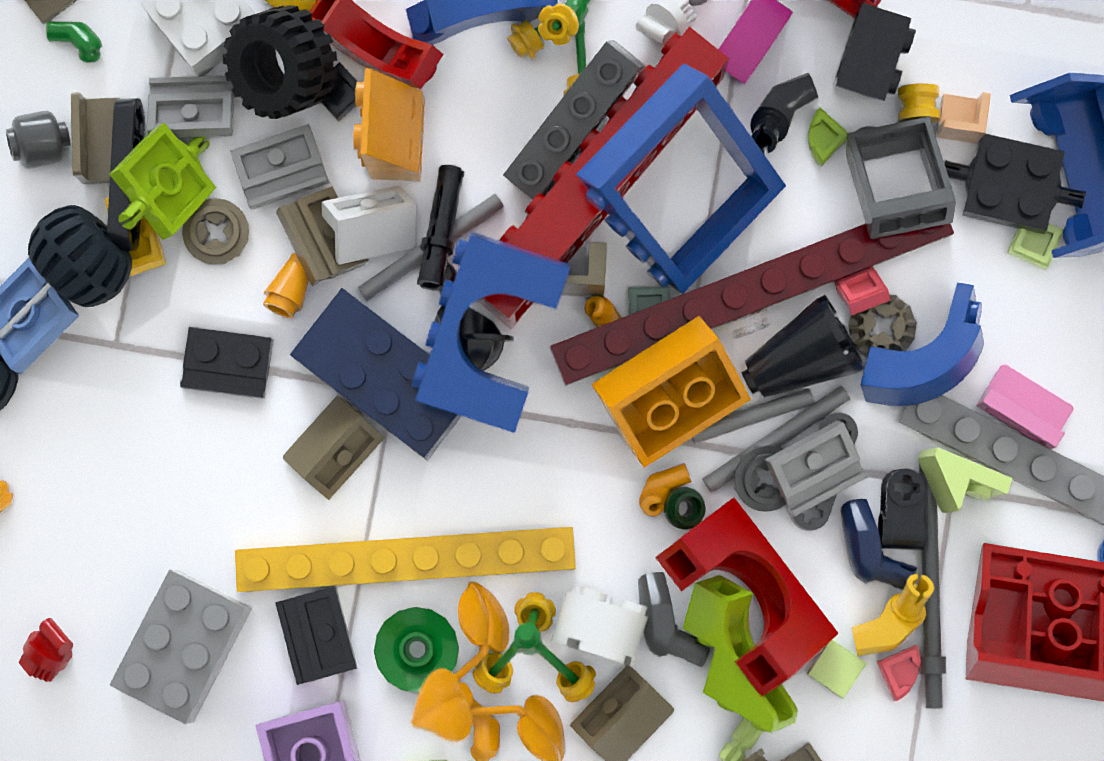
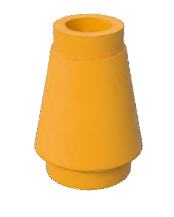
[263,253,309,319]

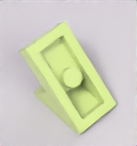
[918,447,1013,513]

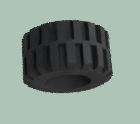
[223,5,338,119]

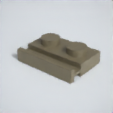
[276,186,369,286]

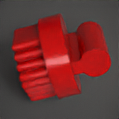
[18,618,73,682]

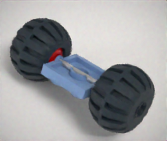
[0,205,132,410]

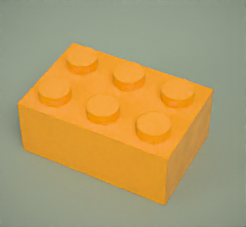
[591,316,752,468]

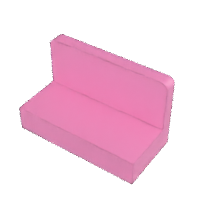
[976,364,1074,449]

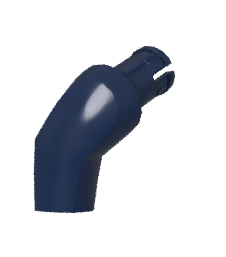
[840,498,917,591]

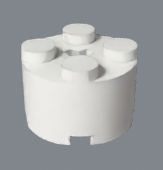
[551,585,648,667]

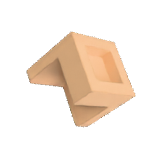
[936,92,991,144]

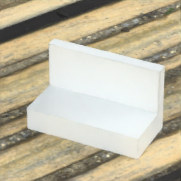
[322,185,416,265]

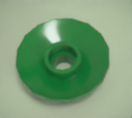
[374,607,459,693]

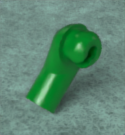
[47,21,102,63]

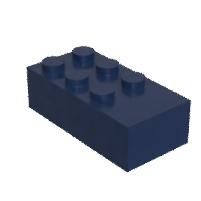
[290,288,462,462]

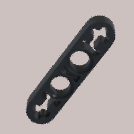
[107,98,145,251]

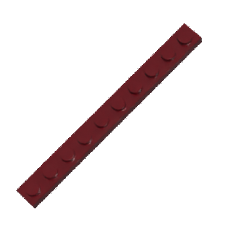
[549,223,955,387]

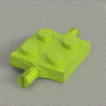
[109,122,217,240]

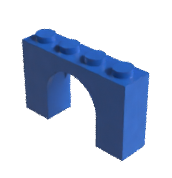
[411,232,571,433]

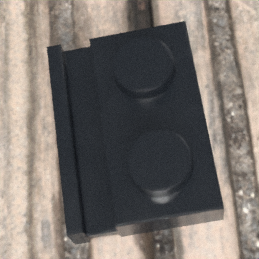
[180,327,274,399]
[275,586,358,685]

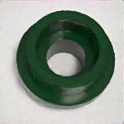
[664,487,706,530]

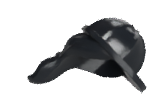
[434,262,514,371]

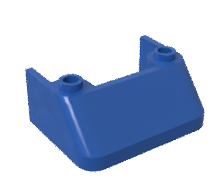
[1009,72,1104,258]

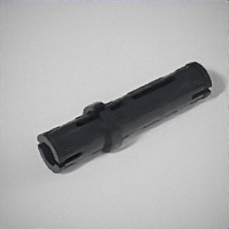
[417,165,465,291]

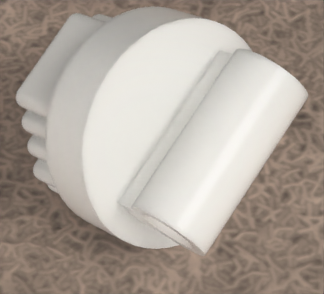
[635,0,697,45]

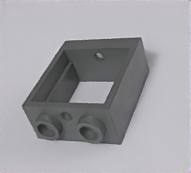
[846,116,956,240]

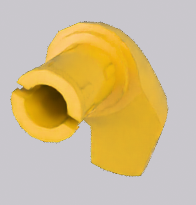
[852,574,934,656]

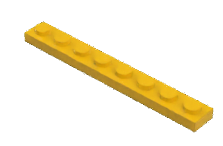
[235,527,576,592]

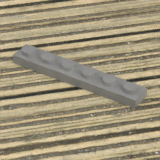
[898,395,1104,525]

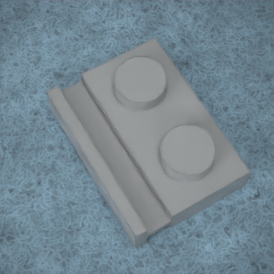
[147,75,234,138]
[230,124,330,210]
[765,420,868,516]

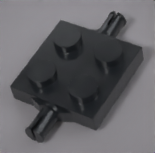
[944,133,1086,234]

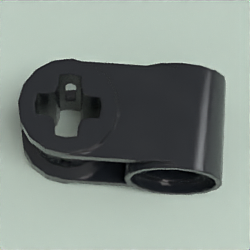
[877,469,926,550]

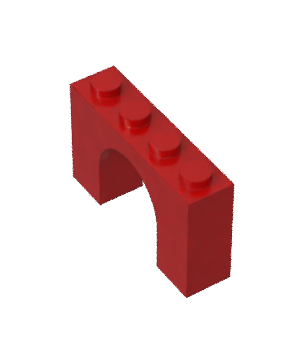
[655,497,839,697]

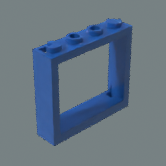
[576,63,786,294]

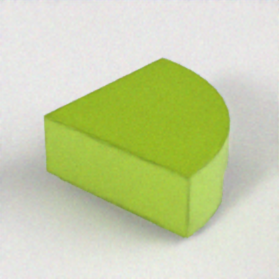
[808,107,848,167]

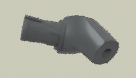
[638,572,711,667]

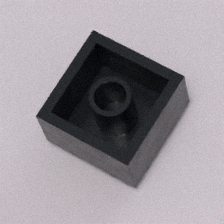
[833,3,916,101]

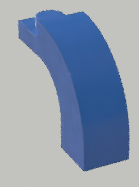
[405,0,558,45]
[860,282,985,406]

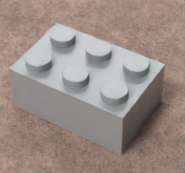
[109,569,252,725]

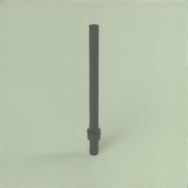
[919,463,946,709]

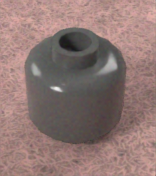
[5,110,71,169]

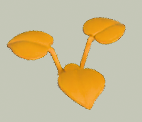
[411,581,565,761]

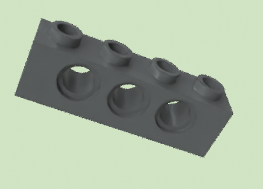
[503,40,646,200]

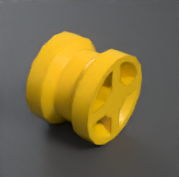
[897,83,941,124]

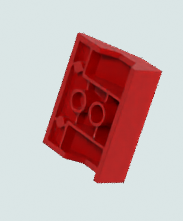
[965,543,1104,702]

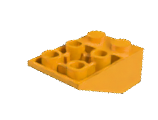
[353,69,425,182]

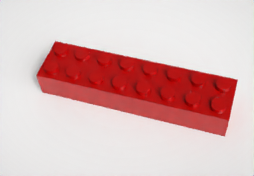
[477,27,729,329]

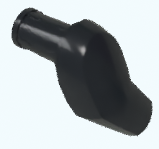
[750,73,819,154]

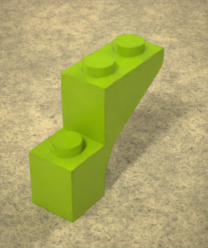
[682,575,798,733]

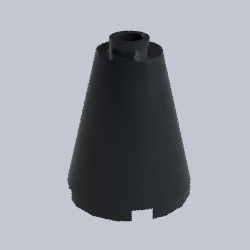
[741,294,865,398]

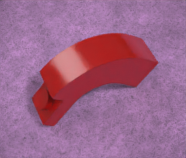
[309,0,444,89]

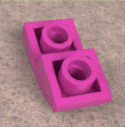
[718,0,793,84]

